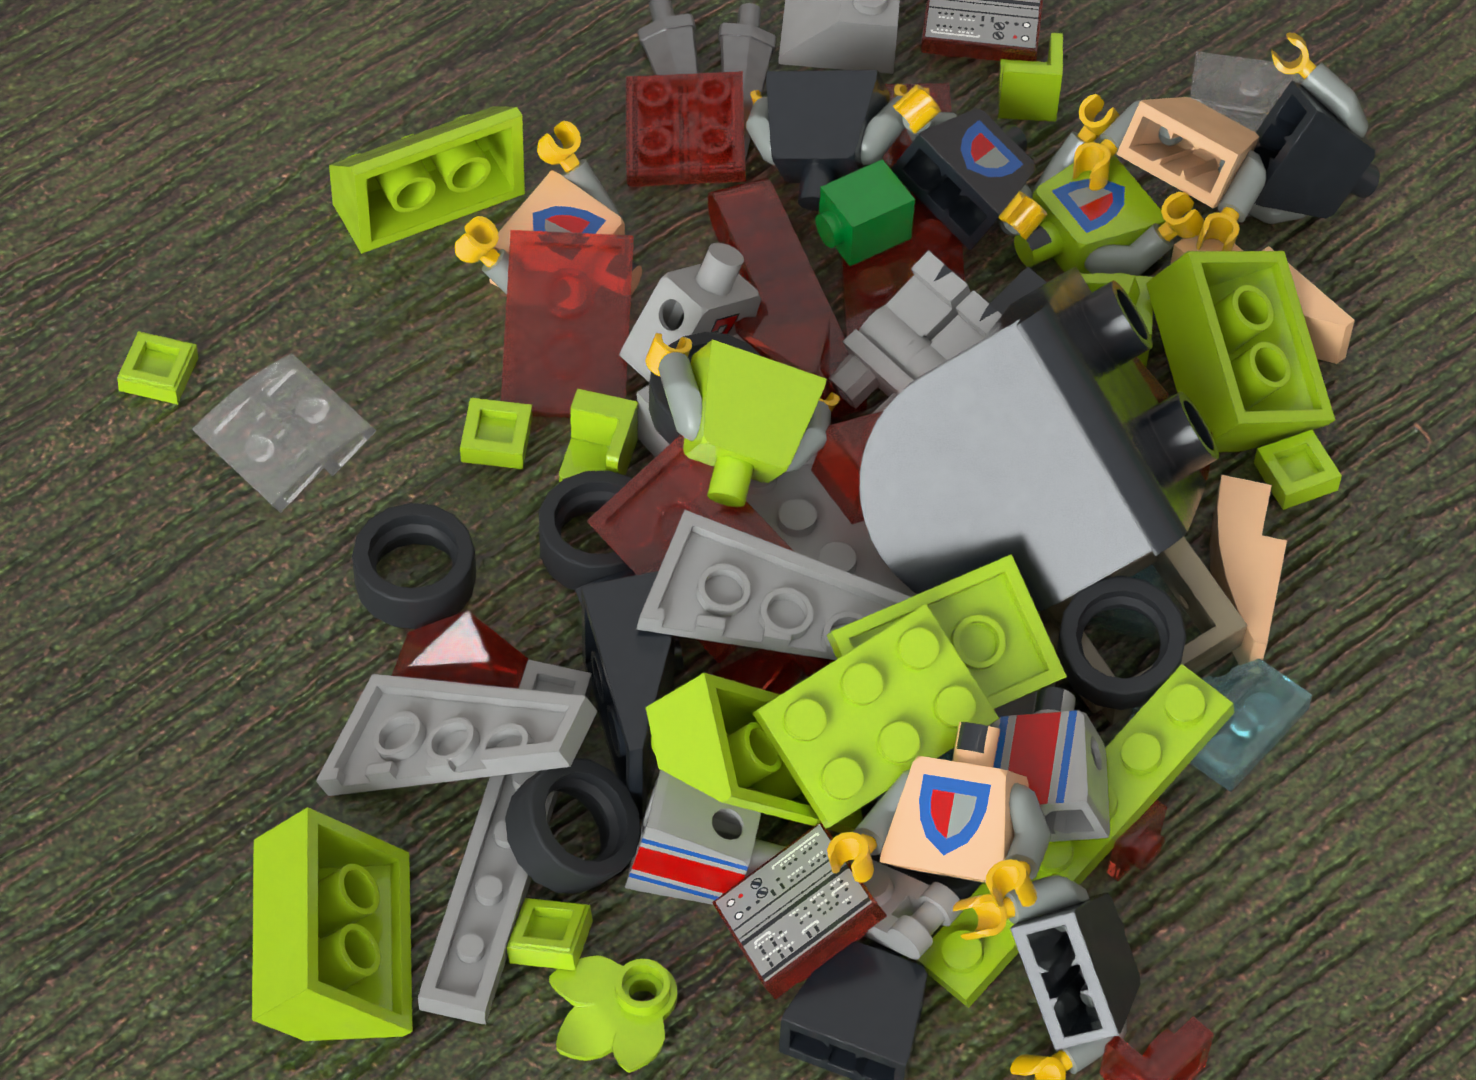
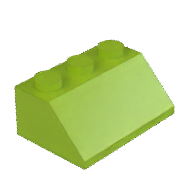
[329,106,525,254]
[1146,251,1335,452]
[646,673,863,833]
[252,807,413,1041]

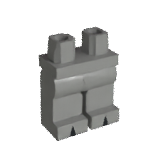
[829,250,1002,425]

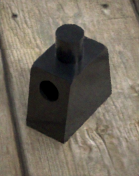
[779,937,928,1080]

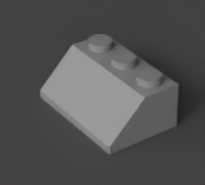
[779,0,900,74]

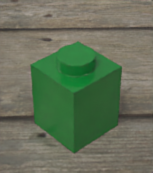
[815,159,915,266]

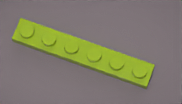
[916,664,1234,1008]

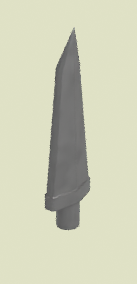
[638,0,700,133]
[718,3,776,168]

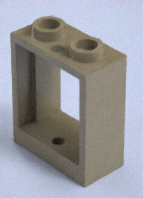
[1040,536,1247,726]

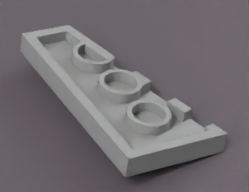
[636,510,911,660]
[316,674,597,796]

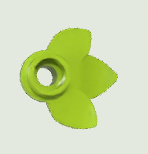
[549,955,677,1073]

